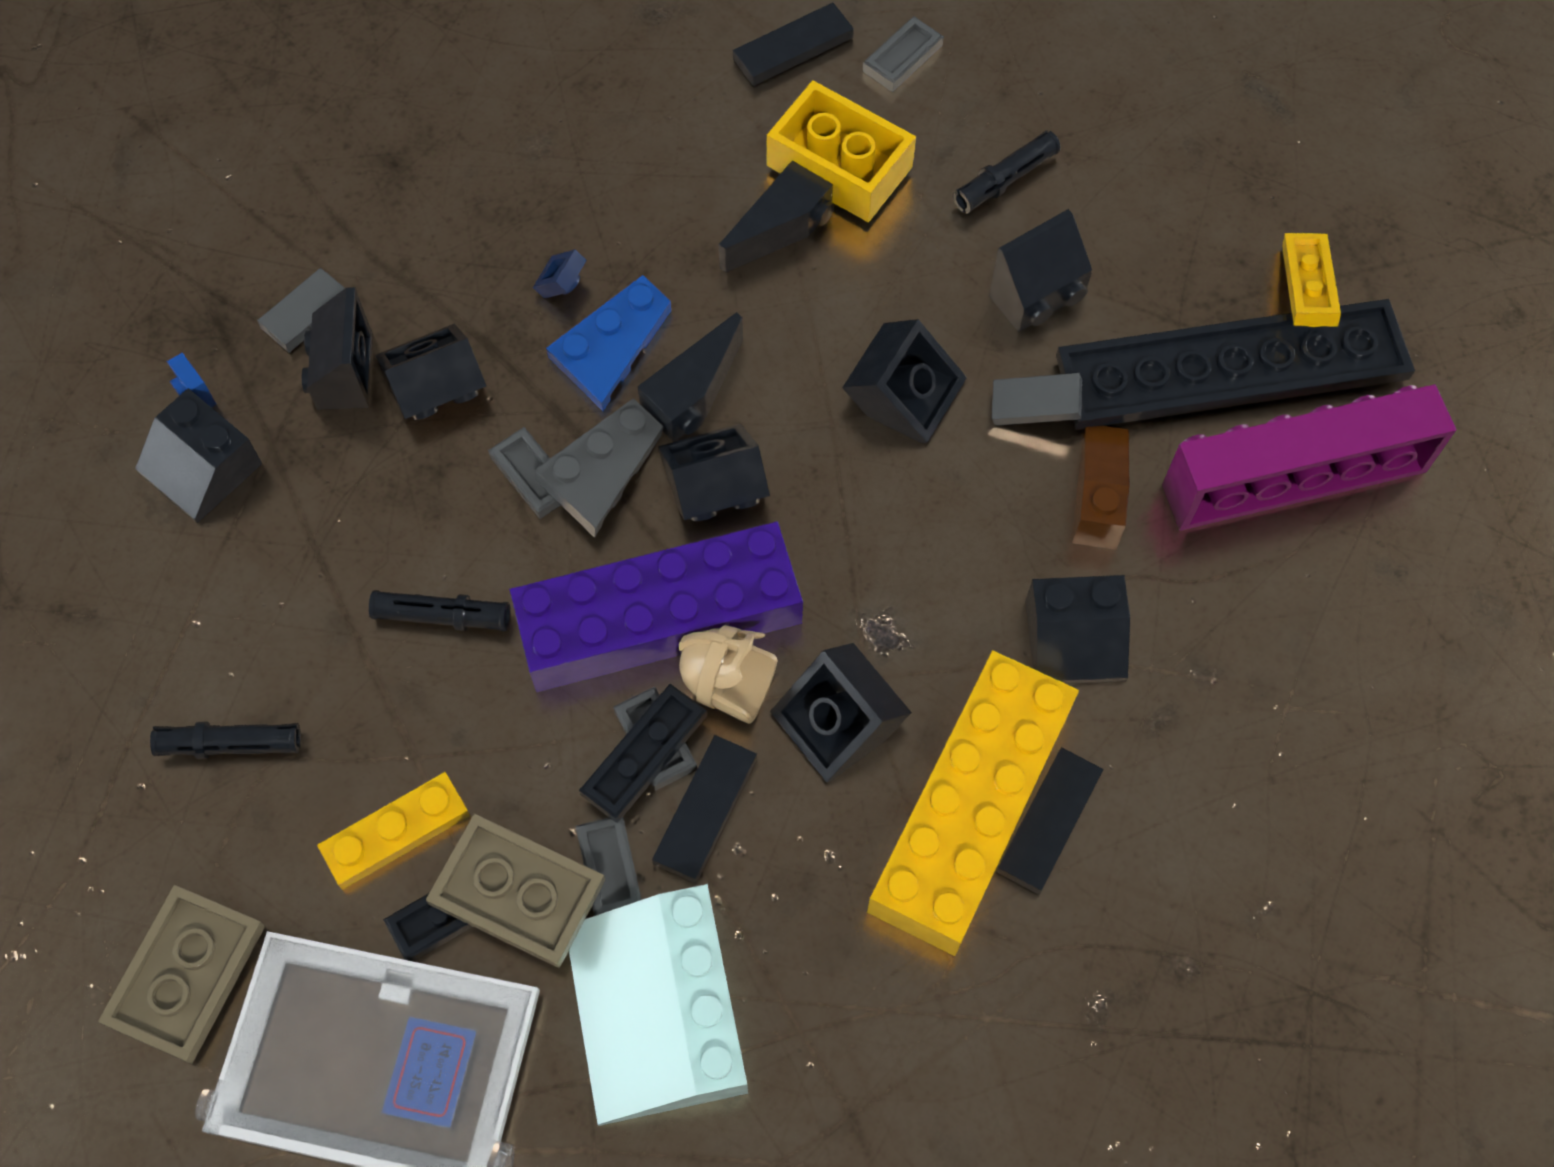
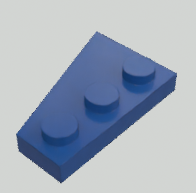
[546,275,671,411]

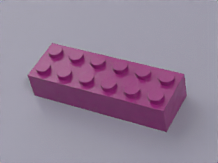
[1162,384,1457,531]

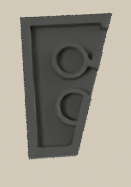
[535,398,663,537]

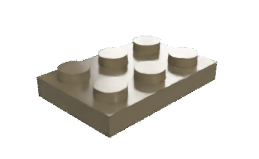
[426,813,605,968]
[98,884,265,1064]

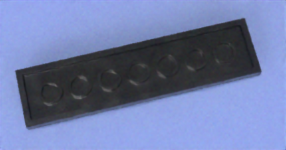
[1056,299,1415,430]

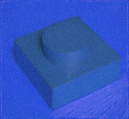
[167,353,216,407]

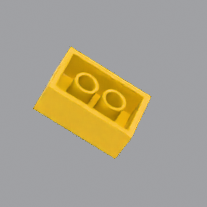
[767,80,916,223]

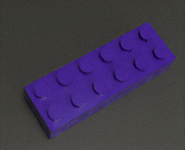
[509,521,803,693]

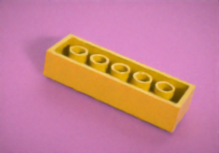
[867,650,1079,956]

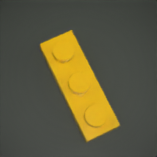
[1282,233,1341,327]
[317,772,470,890]

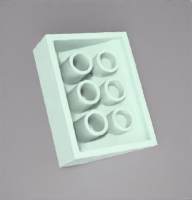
[569,884,748,1126]

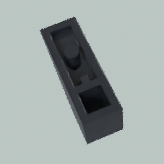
[719,160,834,272]
[637,312,743,442]

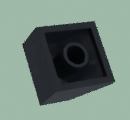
[989,209,1092,332]
[302,287,373,410]
[842,319,967,443]
[375,323,487,420]
[135,388,262,523]
[658,424,770,521]
[1025,575,1130,684]
[770,643,912,782]

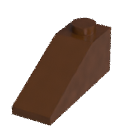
[1072,426,1130,550]

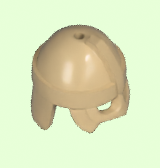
[679,625,778,723]

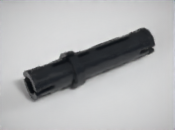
[953,130,1061,214]
[368,590,511,631]
[150,721,301,759]

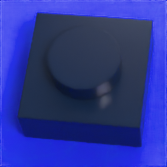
[533,249,587,299]

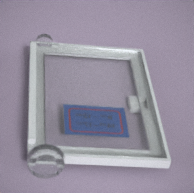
[195,931,540,1167]

